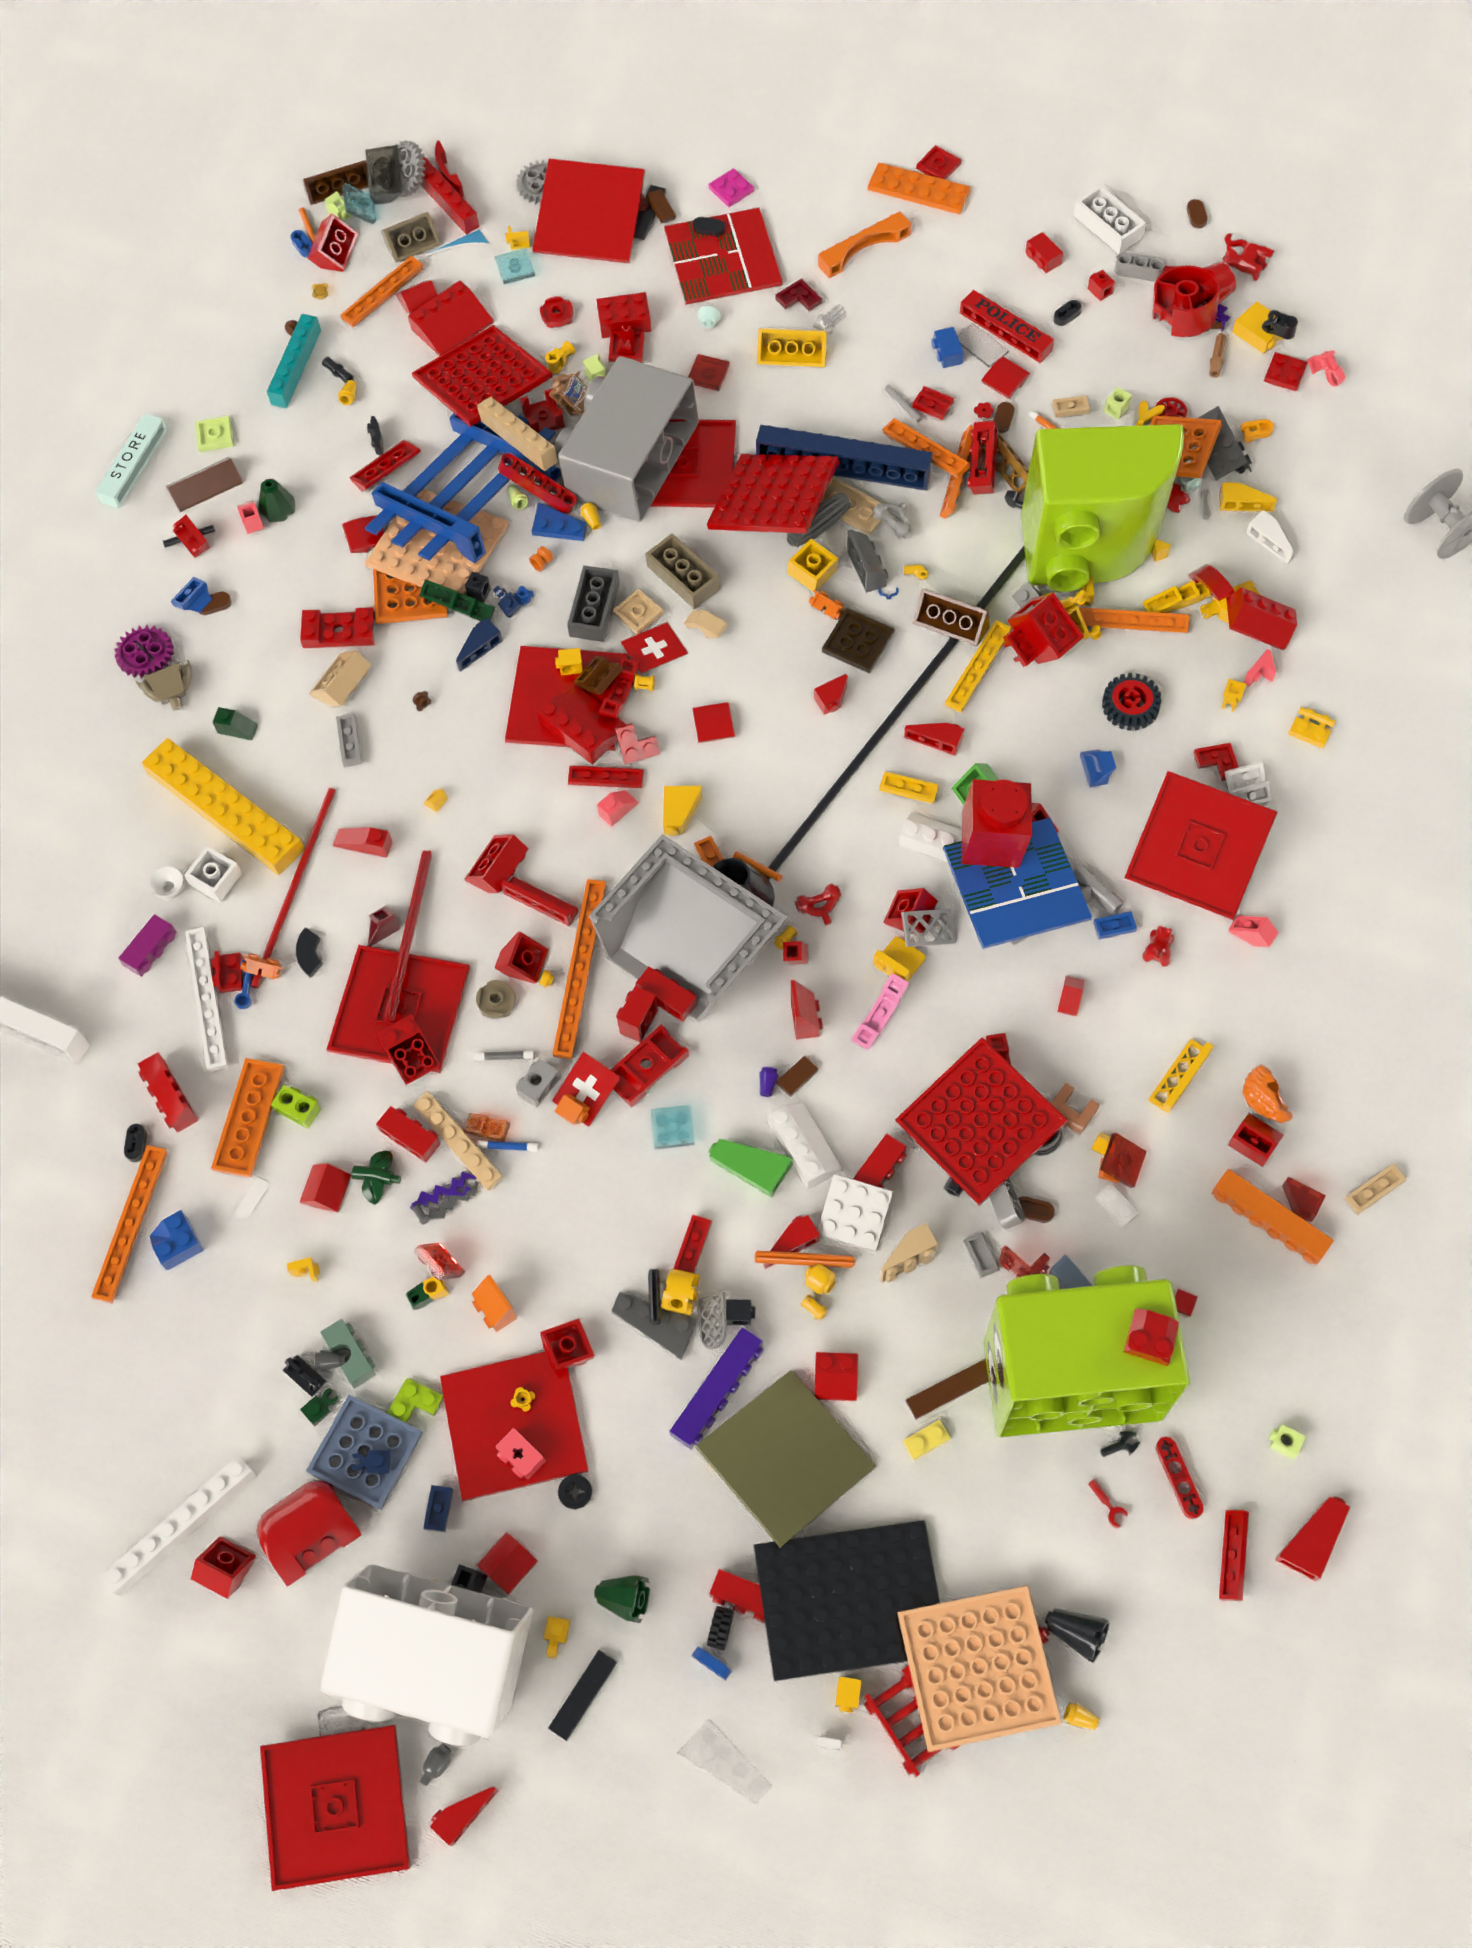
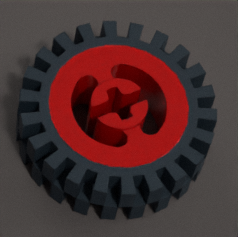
[1102,673,1162,731]

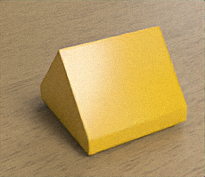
[1151,539,1171,562]
[424,789,448,812]
[1091,1132,1119,1158]

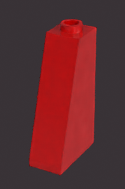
[1275,1496,1350,1581]

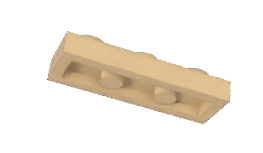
[1345,1164,1407,1215]

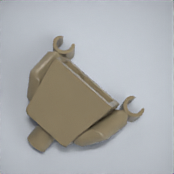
[136,660,191,711]

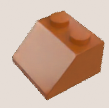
[472,1274,517,1332]

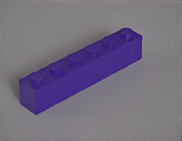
[669,1327,764,1450]

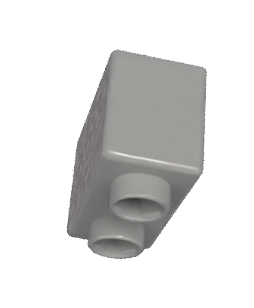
[554,356,699,522]

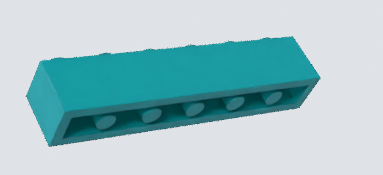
[267,314,321,408]

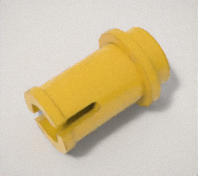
[774,926,798,950]
[801,1295,828,1321]

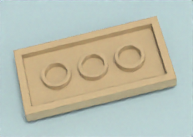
[821,476,883,536]

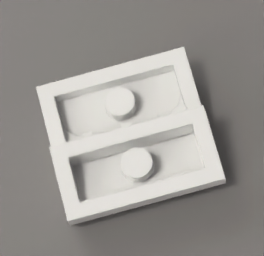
[1225,761,1272,804]

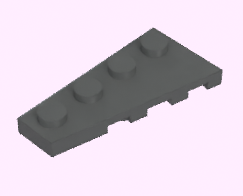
[611,1292,696,1360]

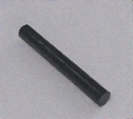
[163,525,215,548]

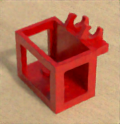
[1003,592,1084,667]

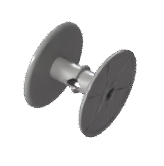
[1404,469,1472,559]

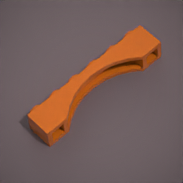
[818,211,911,278]

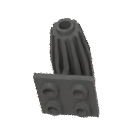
[786,493,851,547]

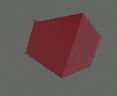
[367,906,400,947]

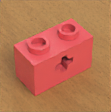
[495,1428,546,1480]

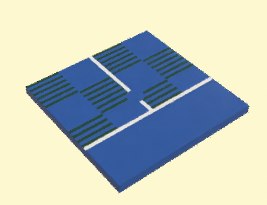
[943,818,1092,949]

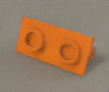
[808,590,845,620]
[240,953,283,979]

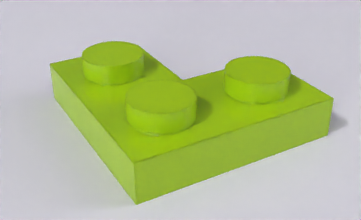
[387,1378,444,1423]

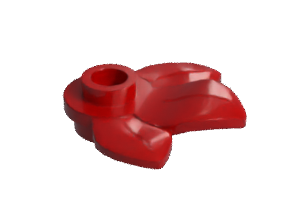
[1167,483,1190,513]

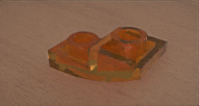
[464,1113,511,1142]

